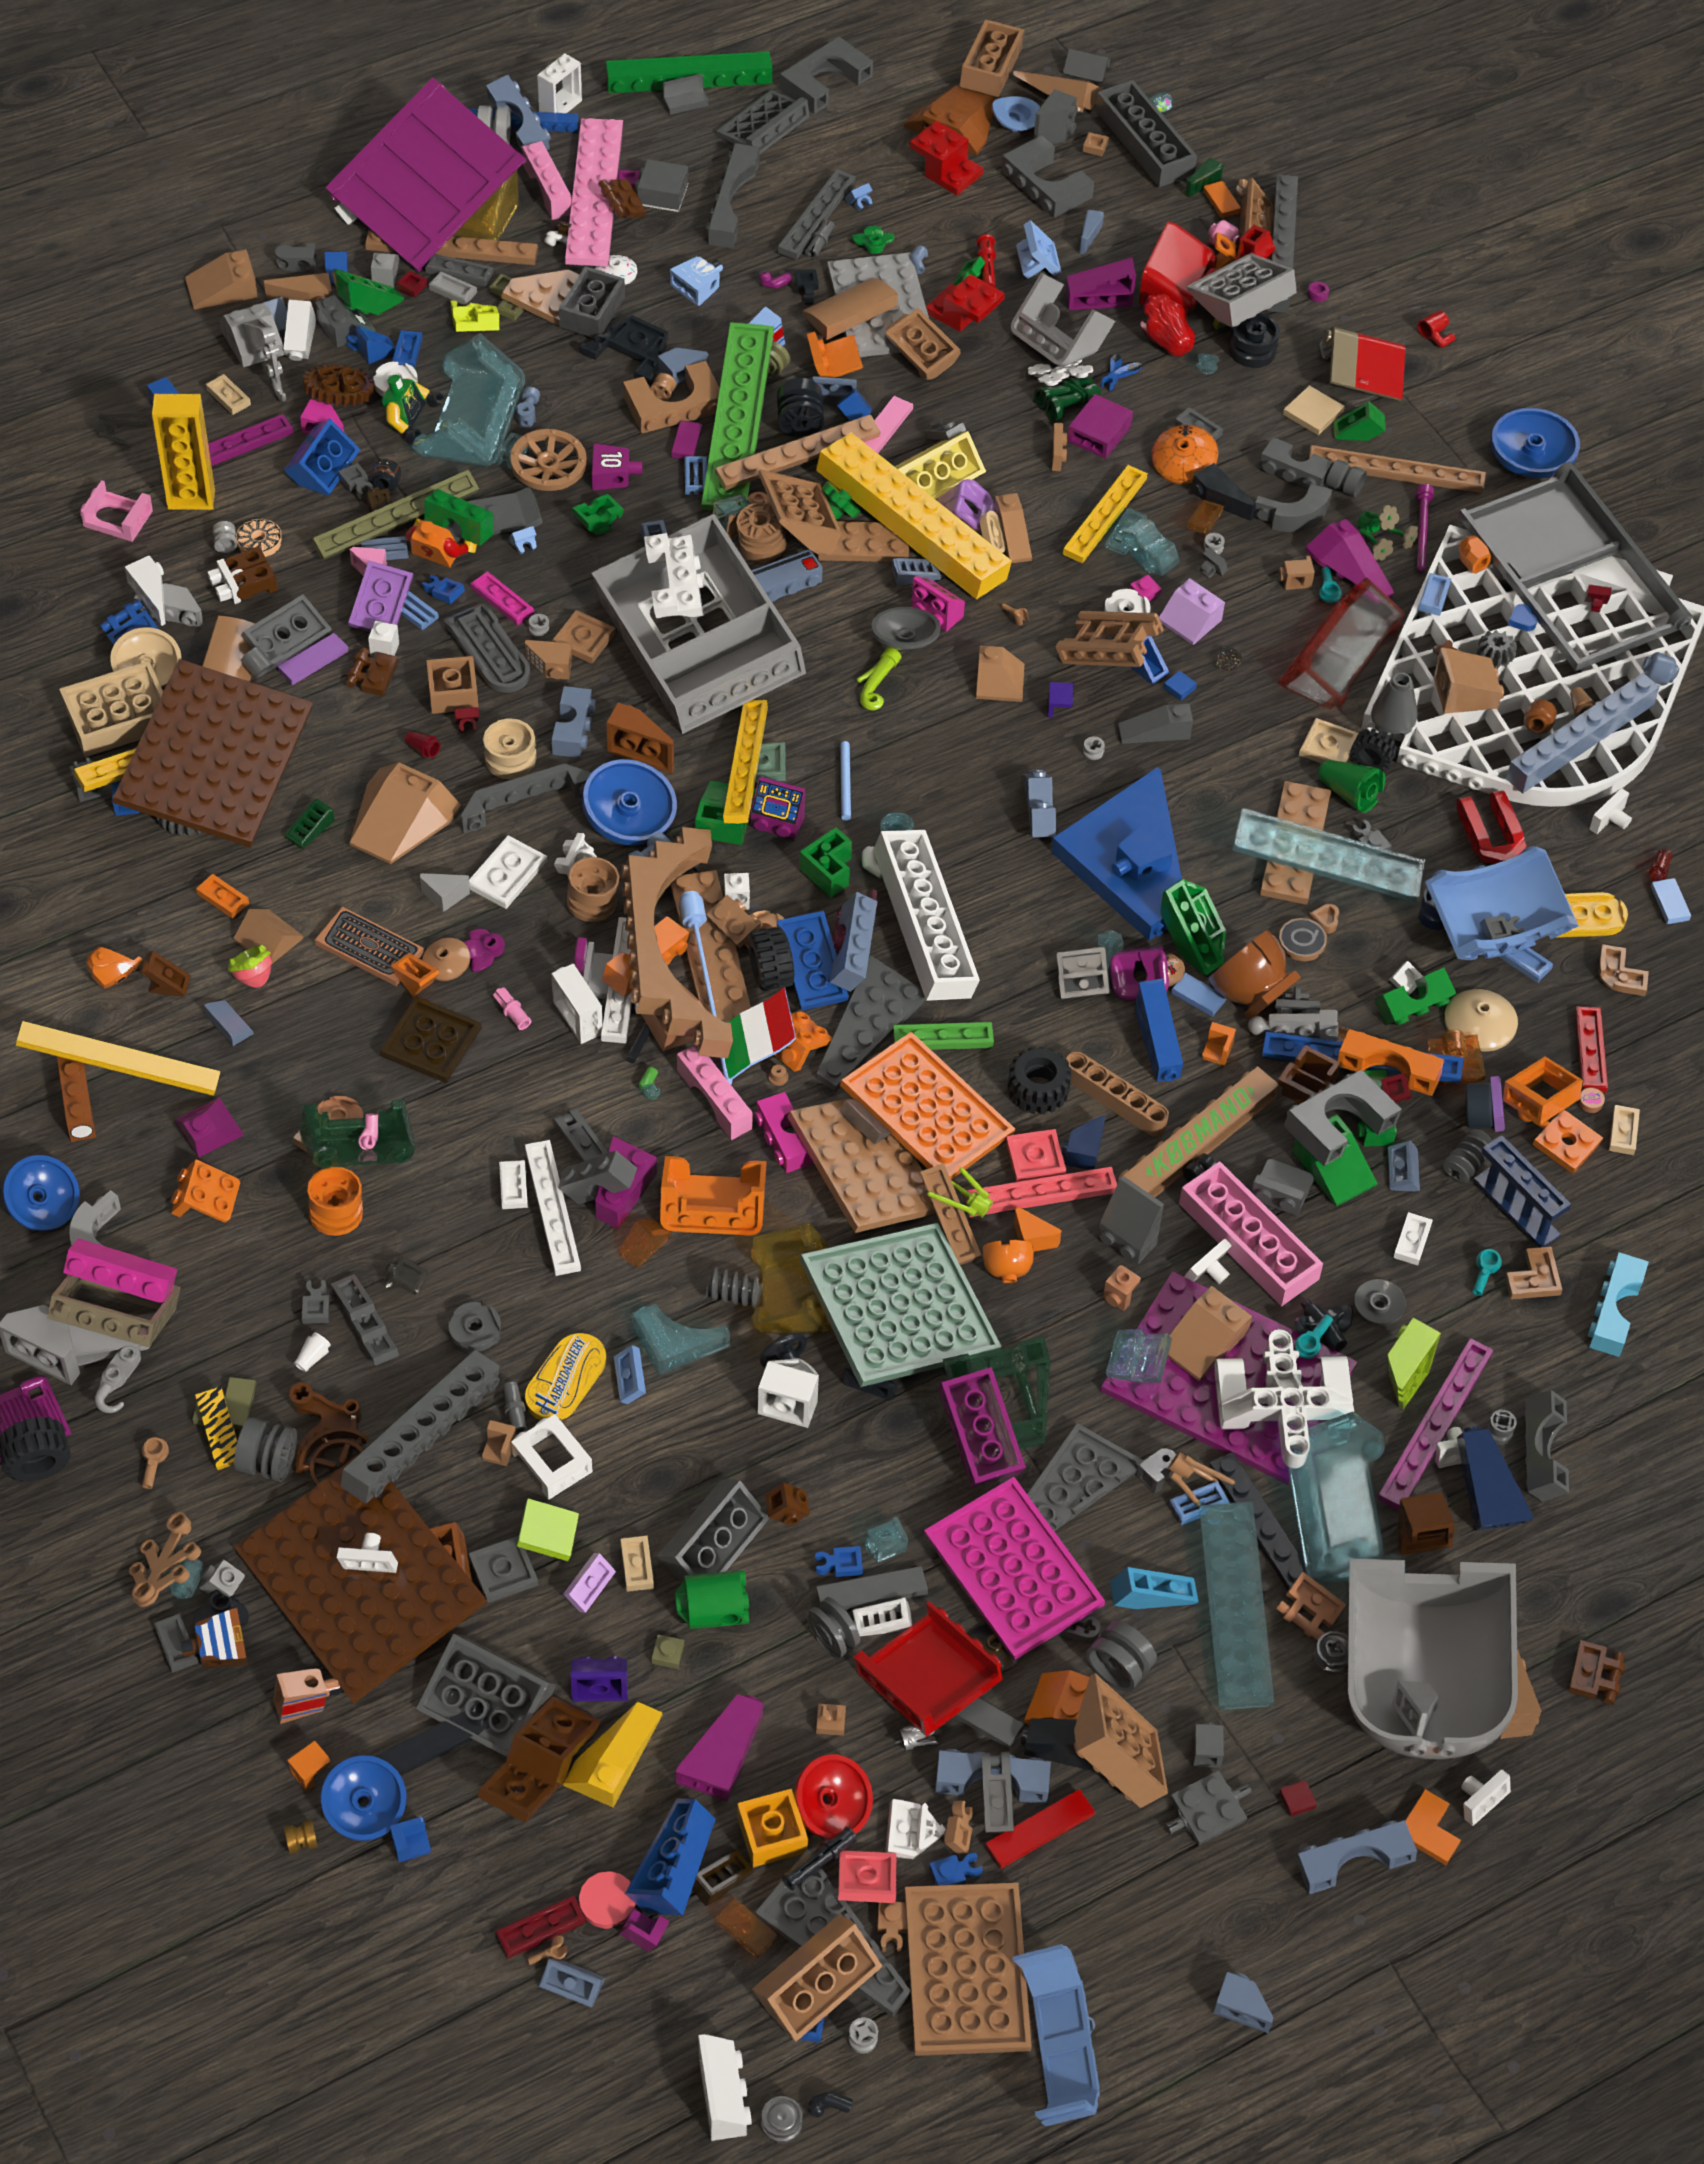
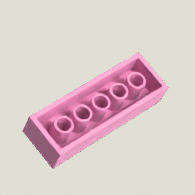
[1179,1161,1323,1307]

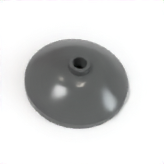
[872,607,941,650]

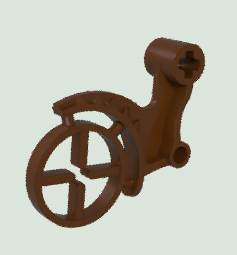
[289,1382,369,1486]

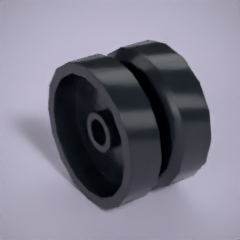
[1229,313,1280,368]

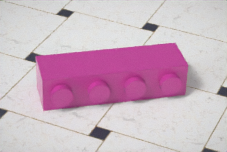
[63,1238,178,1304]

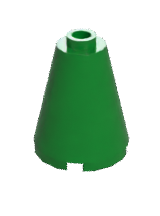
[1318,759,1386,813]

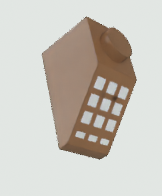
[525,640,572,680]

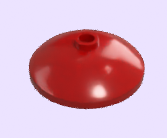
[795,1754,873,1840]

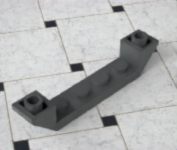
[461,763,592,833]

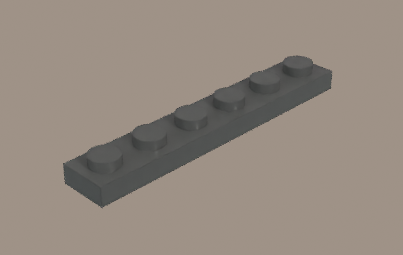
[778,169,855,260]

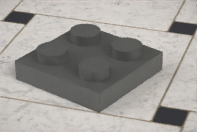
[469,1536,538,1603]

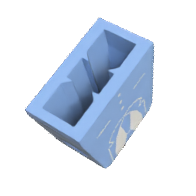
[670,257,723,306]

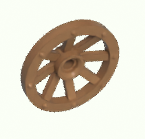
[510,429,586,491]

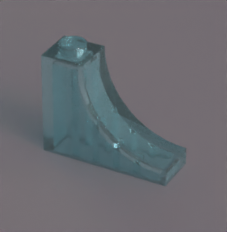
[633,1304,730,1375]

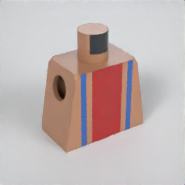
[273,1668,340,1724]

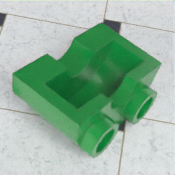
[572,494,624,535]

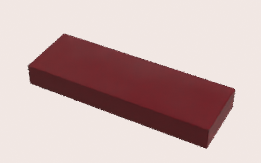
[495,1895,586,1959]

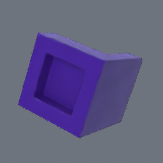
[1048,682,1073,718]

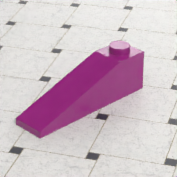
[1305,519,1395,602]

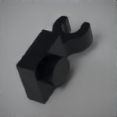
[795,269,819,304]

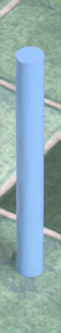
[840,741,851,821]

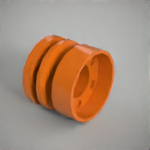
[307,1167,363,1236]

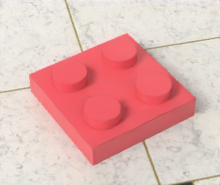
[1006,1129,1066,1182]
[838,1851,896,1903]

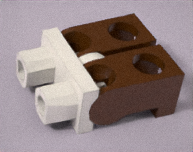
[207,546,278,604]

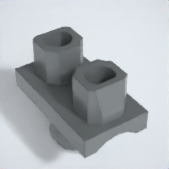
[1273,986,1320,1014]

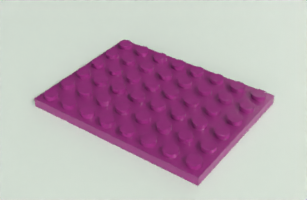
[1101,1271,1358,1485]

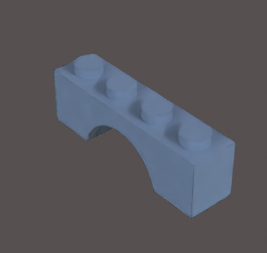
[486,75,551,150]
[830,892,877,992]
[935,1749,1051,1804]
[1297,1820,1417,1894]

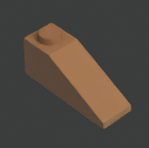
[264,273,332,309]
[994,493,1032,563]

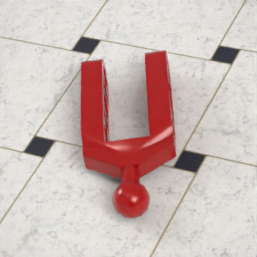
[1456,790,1527,864]

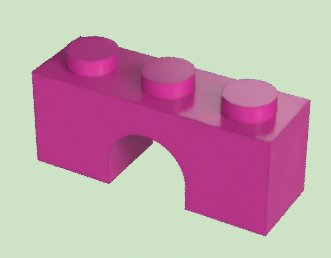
[754,1092,814,1173]

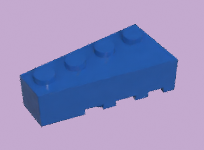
[625,1798,716,1916]

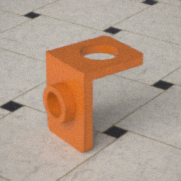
[1214,232,1236,270]

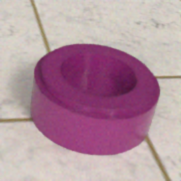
[1307,282,1329,302]

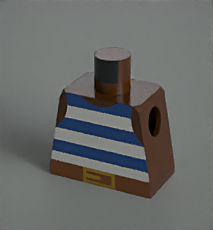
[181,1608,248,1667]

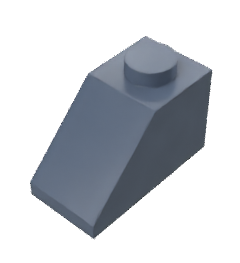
[658,348,709,386]
[1214,1972,1274,2034]

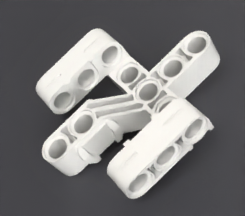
[1215,1329,1355,1468]

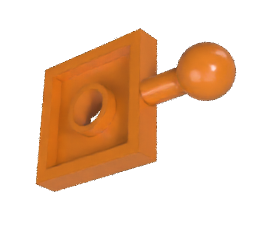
[1517,1105,1603,1174]

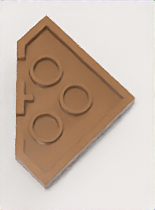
[501,270,579,326]

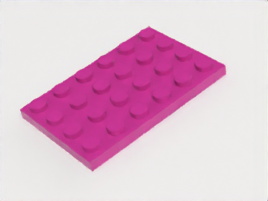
[924,1477,1105,1661]

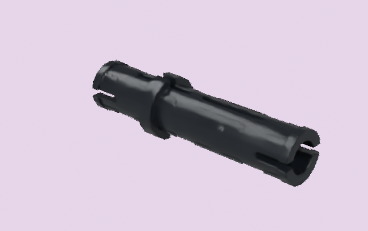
[782,1826,857,1890]

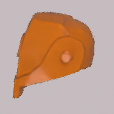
[86,946,144,989]

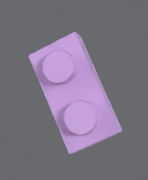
[563,1553,616,1613]

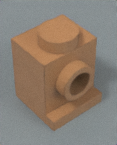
[1278,556,1314,590]

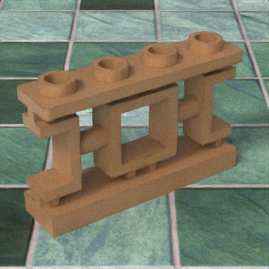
[1055,611,1164,667]

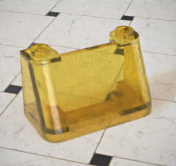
[751,1222,832,1333]

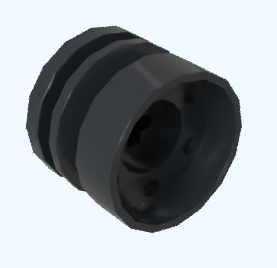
[777,378,824,438]

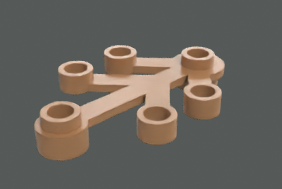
[129,1512,201,1607]

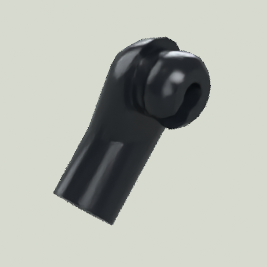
[808,2091,853,2117]

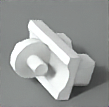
[554,833,597,877]

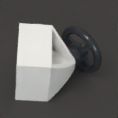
[758,1333,819,1428]

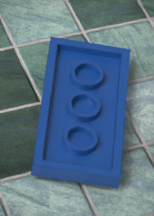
[776,911,849,1011]

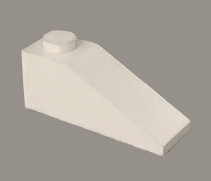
[125,556,166,626]

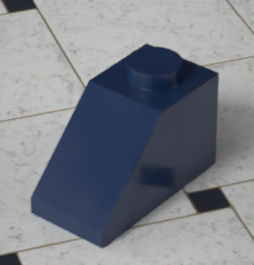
[1062,1115,1106,1170]

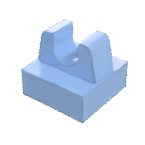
[509,526,536,554]

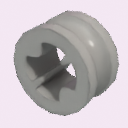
[1203,533,1225,555]
[529,614,549,636]
[1083,736,1105,760]

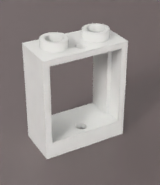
[538,53,582,113]
[552,964,603,1044]

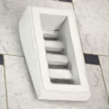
[853,1598,913,1636]

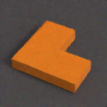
[1405,1789,1461,1865]

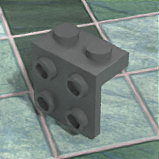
[1252,1159,1314,1216]

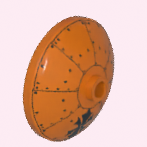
[1152,425,1218,485]

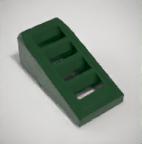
[1185,157,1223,197]
[285,798,335,850]

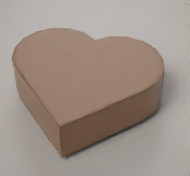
[1309,904,1339,934]

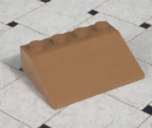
[758,469,842,555]
[1074,1673,1168,1808]

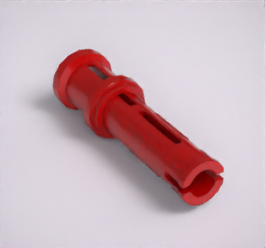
[976,234,996,288]

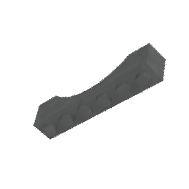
[705,143,760,248]

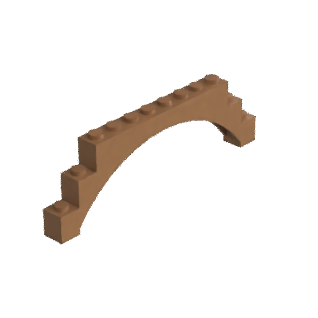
[621,827,733,1058]

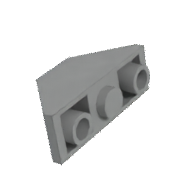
[134,583,203,628]

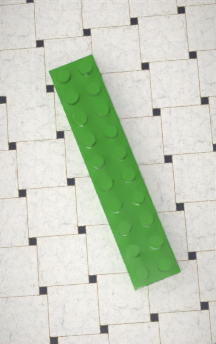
[702,322,774,513]

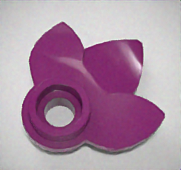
[464,929,505,972]

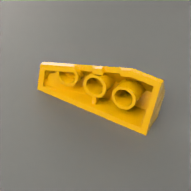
[563,1702,663,1808]

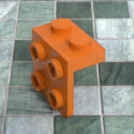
[774,1011,832,1072]
[171,1159,240,1223]

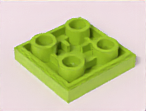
[517,1499,579,1561]

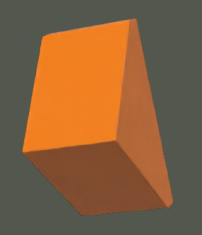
[391,953,439,997]
[1014,1207,1062,1252]

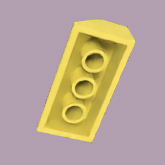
[895,431,986,500]

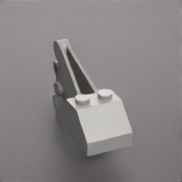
[220,303,286,402]
[0,1305,152,1413]

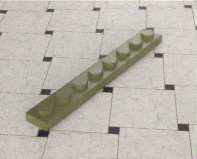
[312,469,479,561]

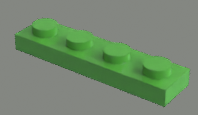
[893,1022,994,1050]

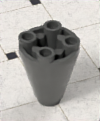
[1371,672,1418,734]

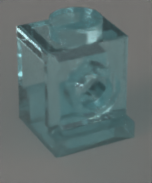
[864,1516,908,1562]

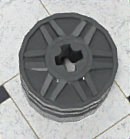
[234,1417,297,1483]

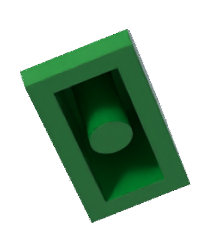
[1334,401,1386,441]

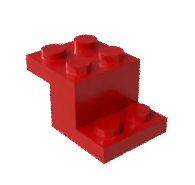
[910,120,984,196]
[926,274,1005,332]

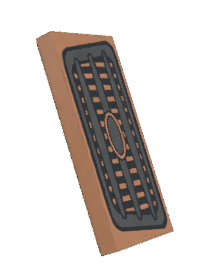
[315,907,424,986]

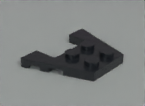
[579,315,669,386]

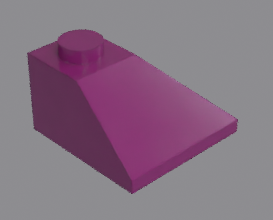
[174,1098,243,1158]

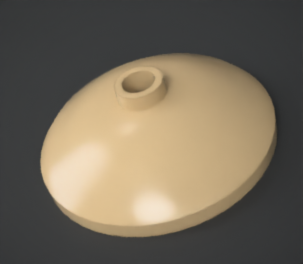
[110,627,182,688]
[1444,989,1518,1052]

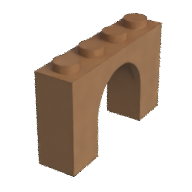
[623,361,720,434]

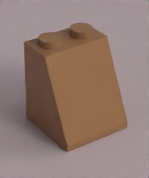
[1434,648,1504,714]

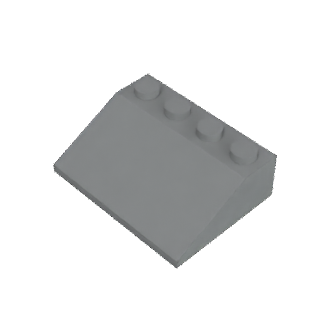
[1187,253,1297,327]

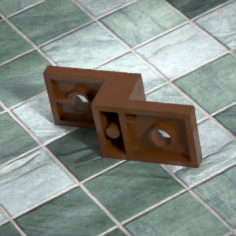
[477,1696,600,1823]

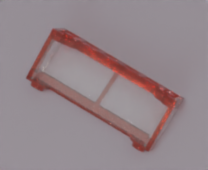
[1278,577,1406,710]

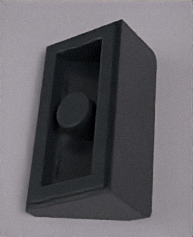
[843,1368,898,1401]

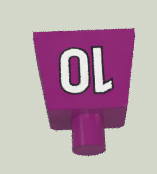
[592,444,642,490]

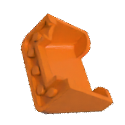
[660,1156,767,1235]

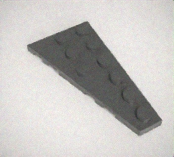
[817,955,926,1091]
[1027,1423,1144,1532]
[755,1849,910,2017]

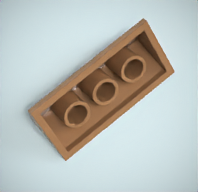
[1237,178,1273,260]

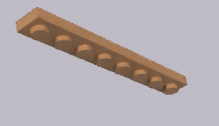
[365,229,538,265]
[714,414,881,491]

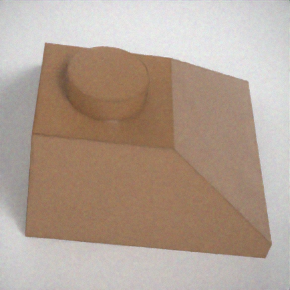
[976,645,1025,702]

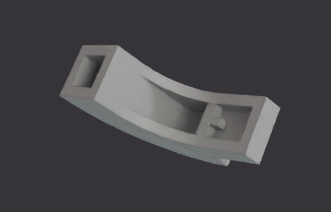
[69,1190,121,1246]

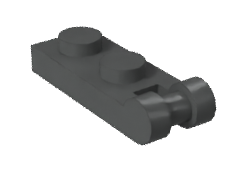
[552,1108,608,1162]
[981,1752,1014,1833]

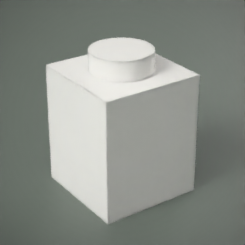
[369,621,399,657]

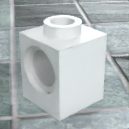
[724,873,750,910]

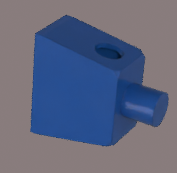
[1111,824,1172,881]

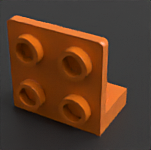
[807,332,863,378]

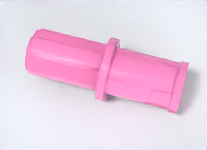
[493,988,532,1030]

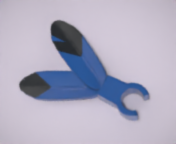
[1101,354,1142,391]

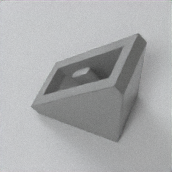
[420,873,470,912]

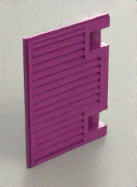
[0,1376,72,1463]

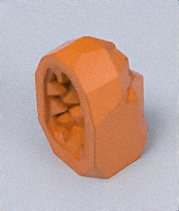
[1459,535,1491,574]

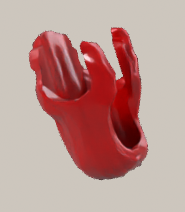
[1140,294,1195,357]

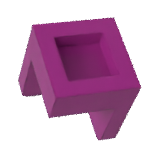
[620,1910,670,1952]

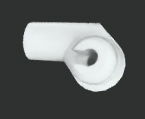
[544,231,568,246]

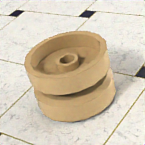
[483,718,536,780]

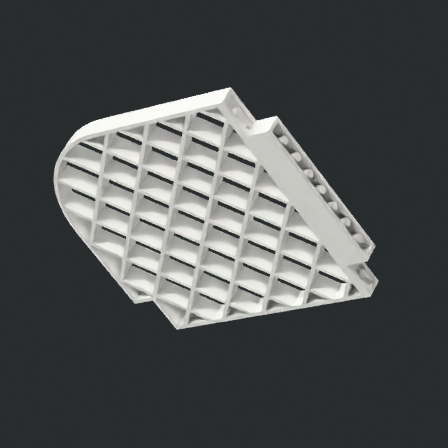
[1361,525,1704,807]

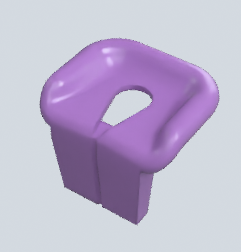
[937,479,995,534]

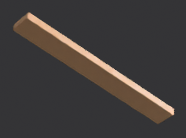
[1308,445,1486,493]

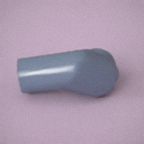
[909,246,928,274]

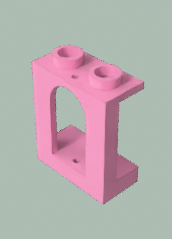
[80,480,153,542]

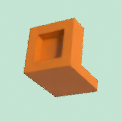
[1202,1022,1236,1066]
[287,1741,331,1792]

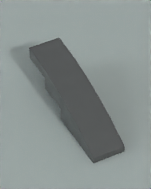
[331,1274,399,1366]

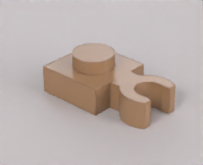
[944,1800,973,1855]
[878,1902,907,1953]

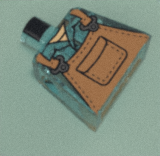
[712,495,756,542]

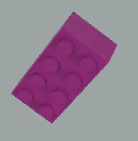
[938,1367,1026,1489]

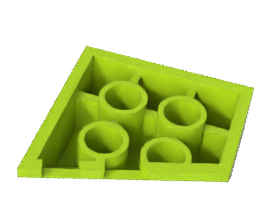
[1388,1318,1441,1410]

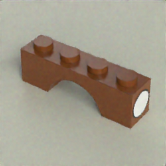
[57,1056,96,1142]

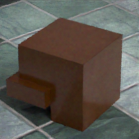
[1277,1045,1340,1104]
[1397,1492,1455,1555]

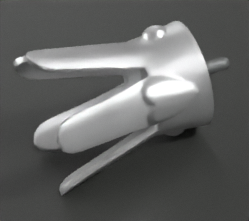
[895,1725,938,1751]

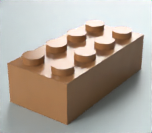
[960,19,1024,97]

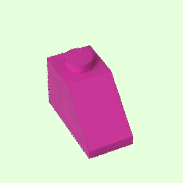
[300,399,344,434]

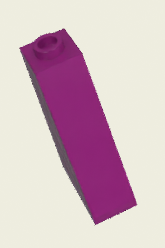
[676,1694,764,1801]

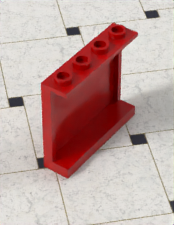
[853,1601,1003,1737]

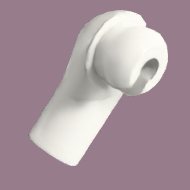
[861,846,883,879]

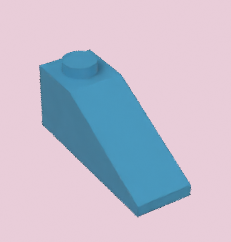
[1110,1567,1199,1609]

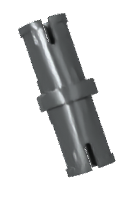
[805,219,835,259]
[503,1382,527,1436]

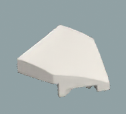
[885,1799,946,1859]

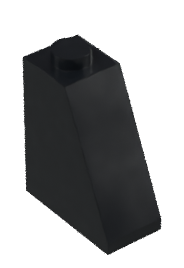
[1021,1718,1091,1770]

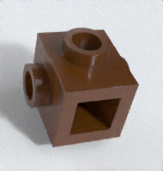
[765,1483,810,1525]

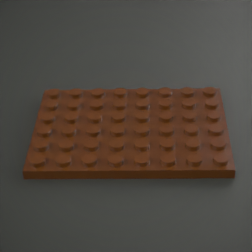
[113,659,313,848]
[234,1451,487,1704]

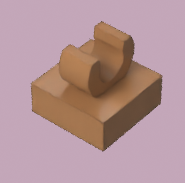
[816,1704,846,1736]

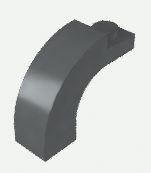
[1254,484,1332,532]

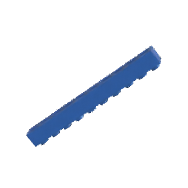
[468,108,579,133]

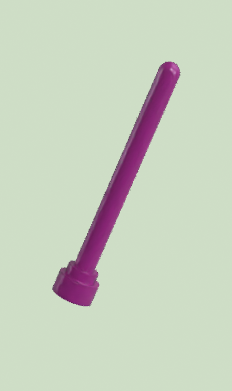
[1416,484,1434,573]

